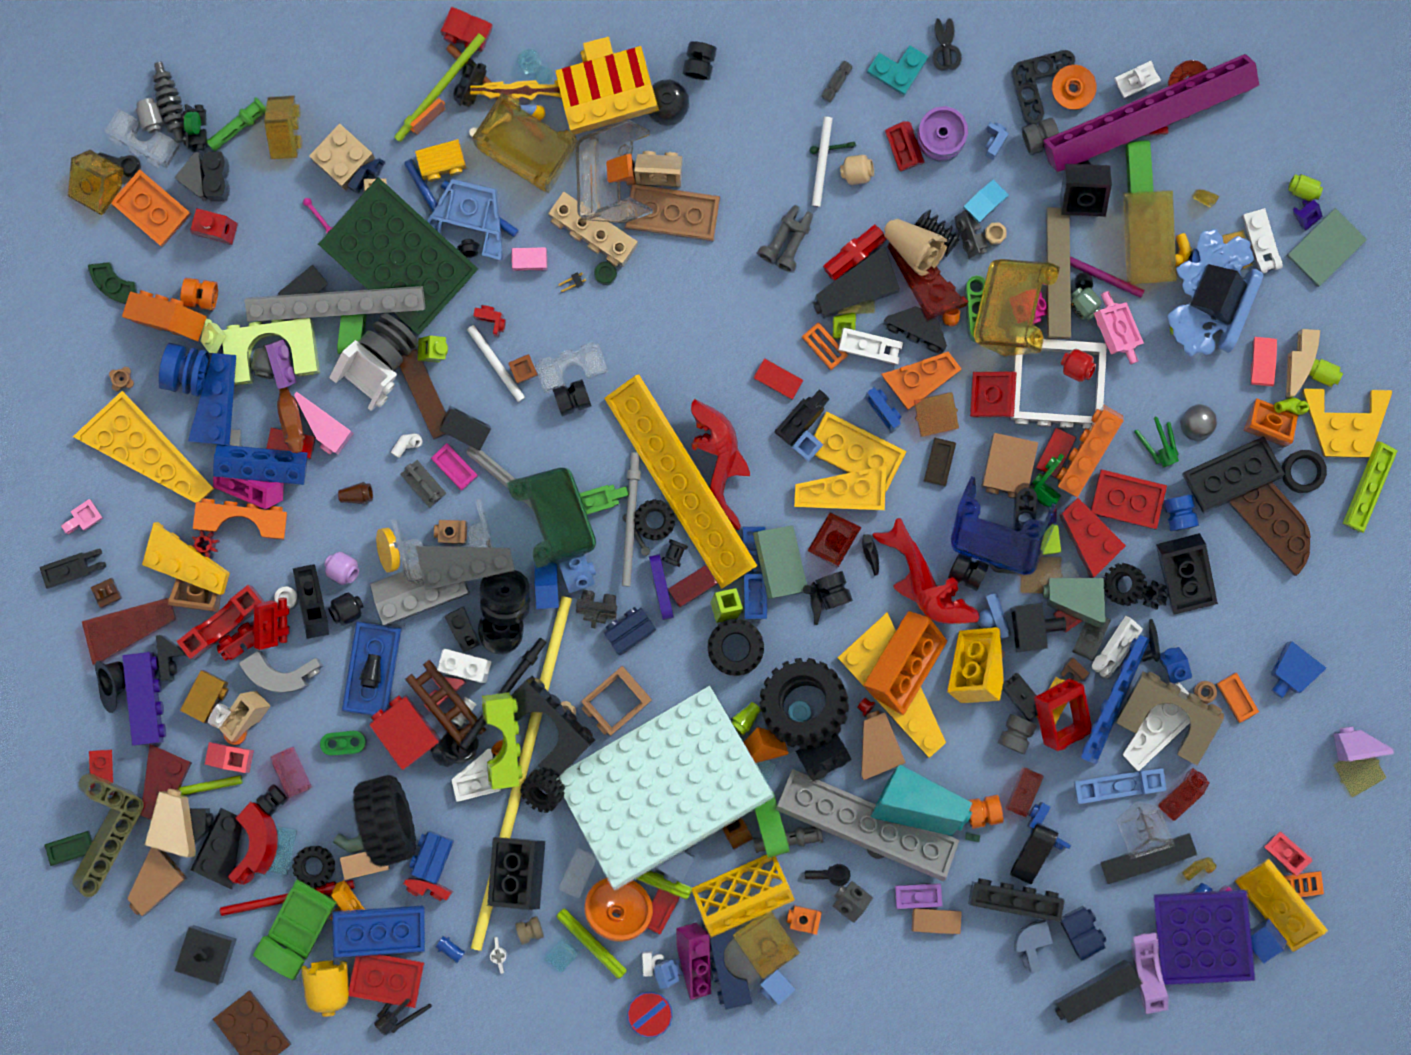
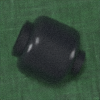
[328,592,364,626]

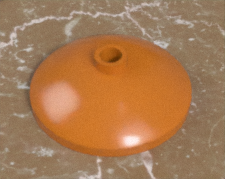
[584,878,653,941]

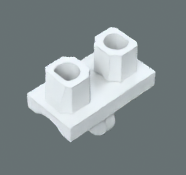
[1114,61,1161,99]

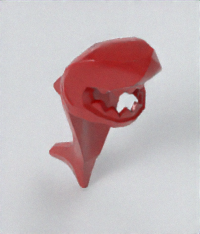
[691,399,750,530]
[873,518,979,624]

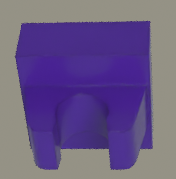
[1293,200,1323,231]

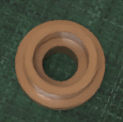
[1194,681,1217,704]

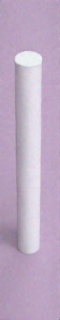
[812,116,832,207]
[467,325,525,403]

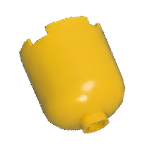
[301,960,349,1017]

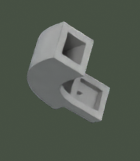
[239,651,323,692]

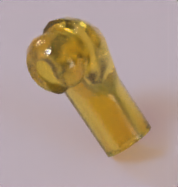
[1182,857,1217,881]

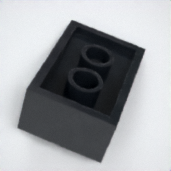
[1156,533,1218,615]

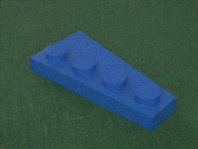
[188,353,236,445]

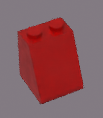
[369,695,439,770]

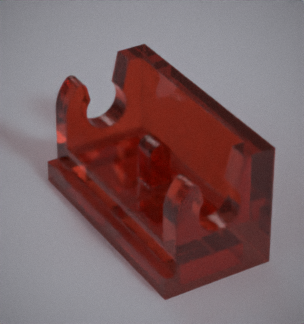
[1005,767,1044,818]

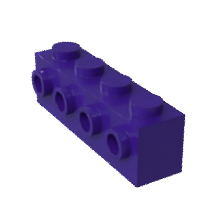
[122,652,166,746]

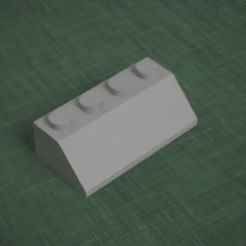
[370,565,470,626]

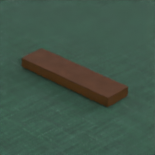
[400,349,446,439]

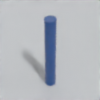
[404,159,438,213]

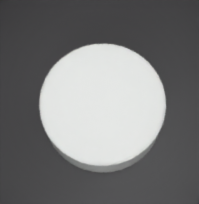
[274,587,298,609]

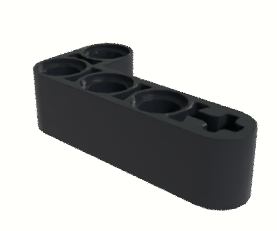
[988,483,1037,574]

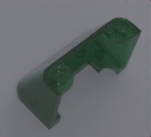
[507,467,596,568]

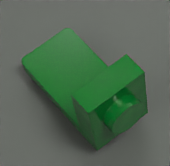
[1031,453,1064,509]

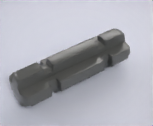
[821,61,853,102]

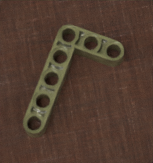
[72,773,144,897]

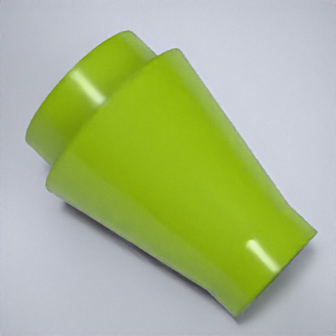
[731,702,761,736]

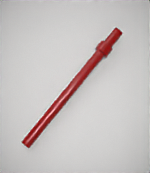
[220,880,355,916]

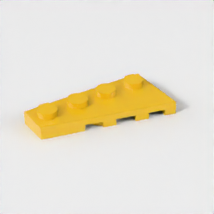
[794,465,886,510]
[142,522,230,595]

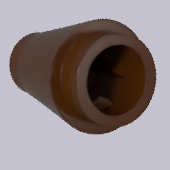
[338,482,373,504]

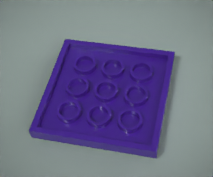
[1154,890,1255,985]

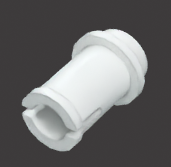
[451,697,477,727]

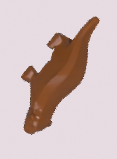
[277,387,305,453]

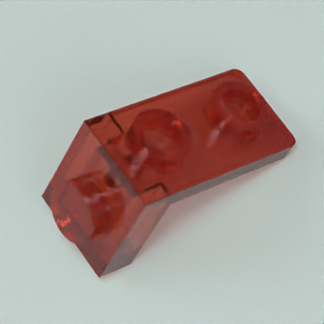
[1158,768,1209,821]

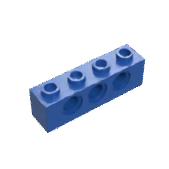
[213,444,308,485]

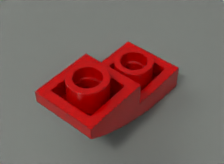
[403,878,453,901]

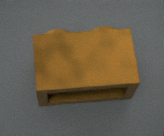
[180,670,229,723]

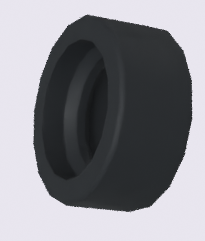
[1281,450,1327,493]

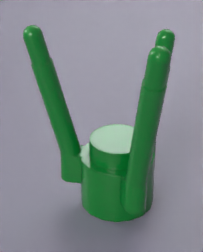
[1135,416,1179,468]

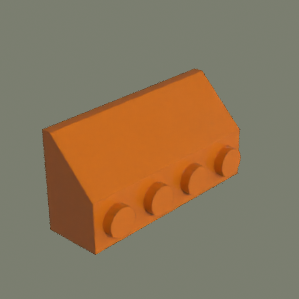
[864,611,947,715]

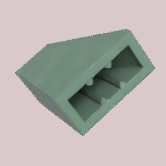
[1043,578,1105,627]

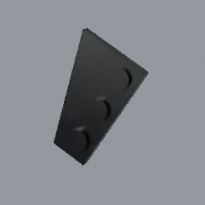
[190,808,242,889]

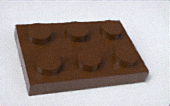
[213,990,291,1055]

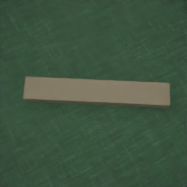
[1046,207,1071,339]

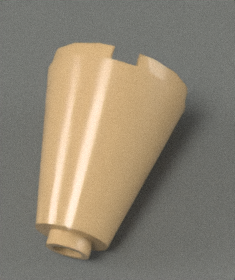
[884,219,947,276]

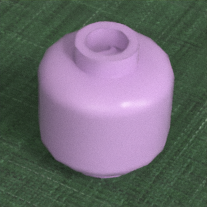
[324,552,359,585]

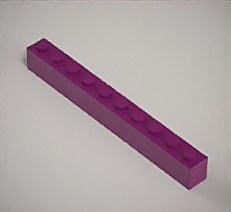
[1043,54,1260,172]

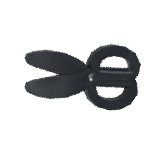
[932,18,962,71]

